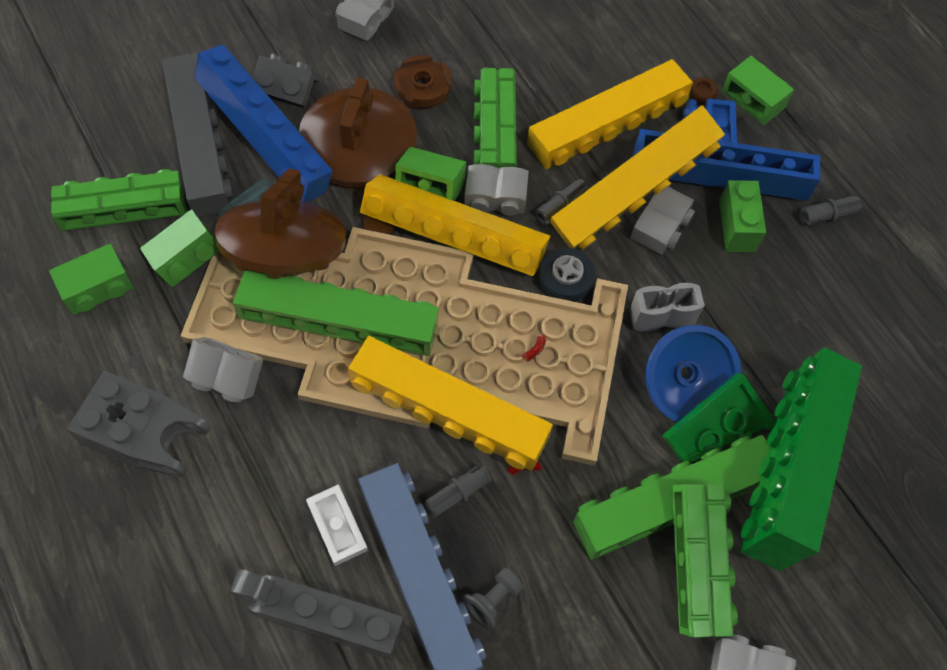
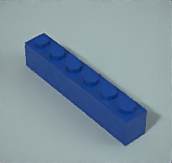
[195,44,333,202]
[633,129,820,201]

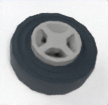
[538,247,595,302]

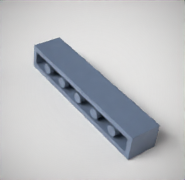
[358,463,486,670]

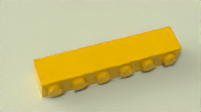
[527,59,693,170]
[550,105,725,250]
[360,174,550,276]
[348,335,553,471]

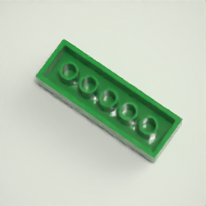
[740,347,862,572]

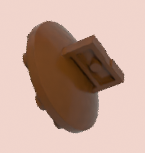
[299,77,417,189]
[215,168,346,279]

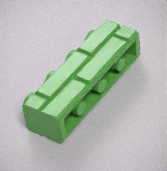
[474,68,517,168]
[51,169,187,231]
[672,484,738,638]

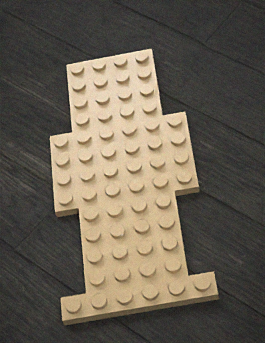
[180,227,628,466]

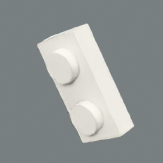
[306,484,368,566]

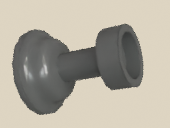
[462,568,523,631]

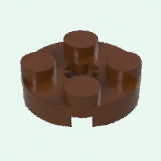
[394,55,451,109]

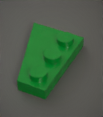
[662,372,776,462]

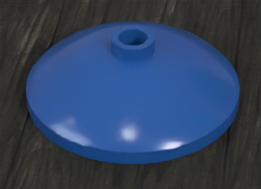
[646,325,741,422]

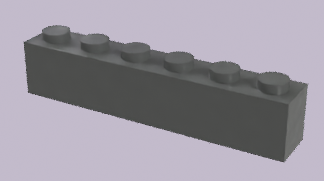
[162,53,233,217]

